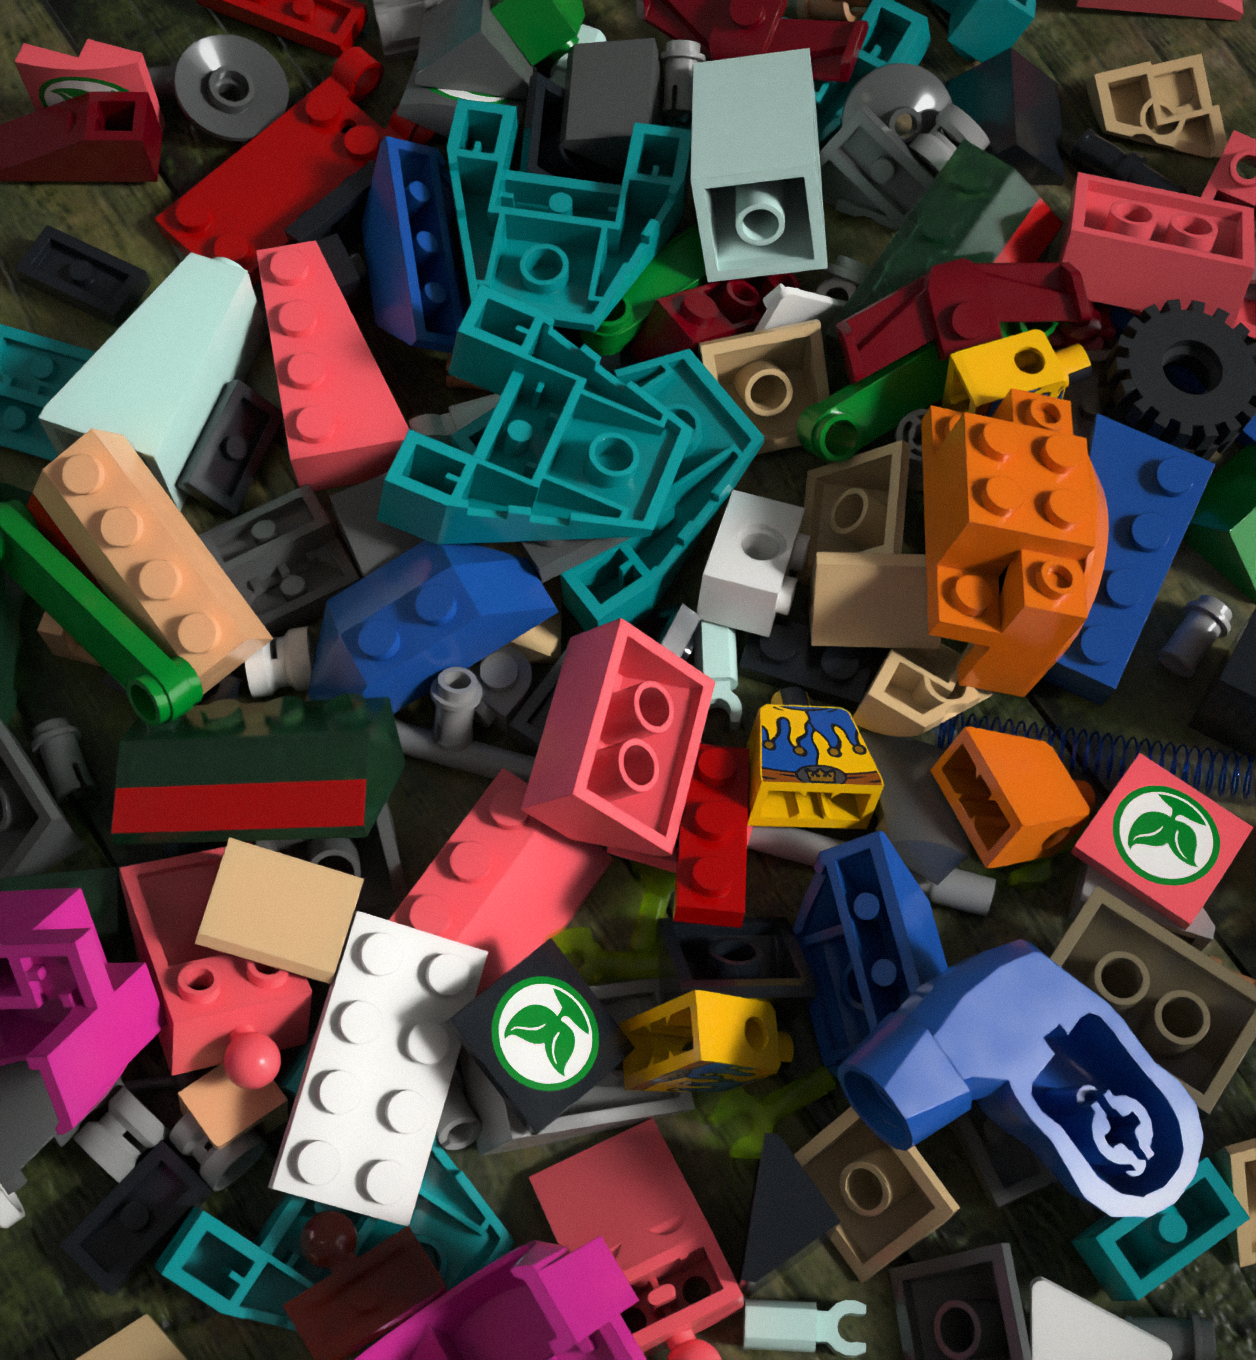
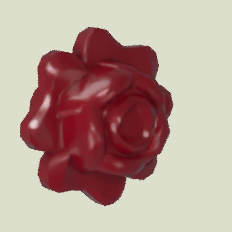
[1047,300,1116,351]

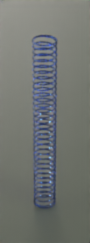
[937,712,1256,801]

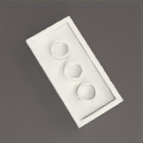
[268,911,488,1227]

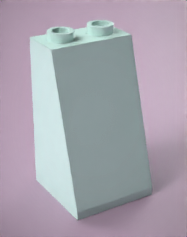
[691,48,828,282]
[38,252,267,511]

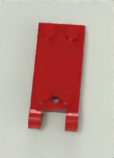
[154,46,437,287]

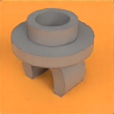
[815,254,877,314]

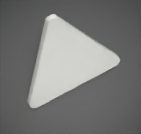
[754,283,855,332]
[1030,1276,1173,1360]

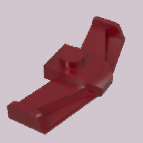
[636,0,869,82]
[835,258,1091,385]

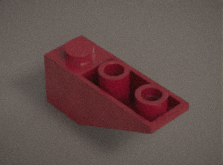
[0,91,163,182]
[630,273,805,363]

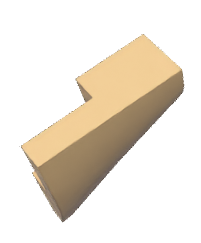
[1086,53,1227,161]
[853,643,998,737]

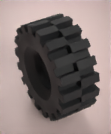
[1098,299,1256,460]

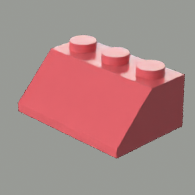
[1057,172,1255,329]
[521,618,715,857]
[389,768,613,998]

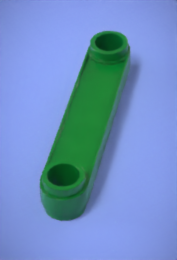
[579,222,713,356]
[796,322,1059,462]
[0,499,203,727]

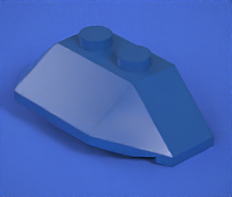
[361,136,469,353]
[308,540,559,748]
[793,831,948,1078]

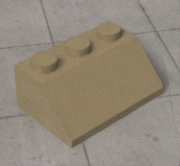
[1049,885,1256,1121]

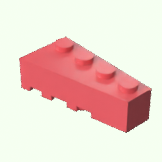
[256,240,409,492]

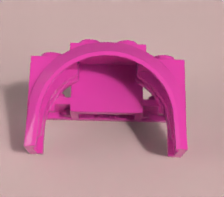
[0,888,167,1135]
[353,1235,647,1360]

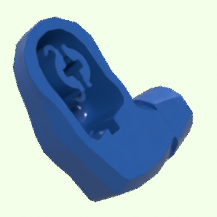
[838,939,1204,1217]

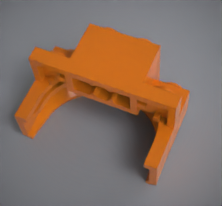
[921,388,1109,697]

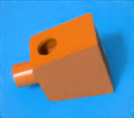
[930,727,1095,868]

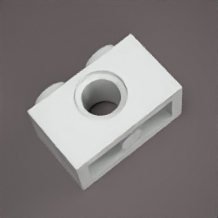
[696,490,811,637]

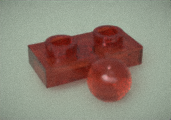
[283,1210,447,1360]

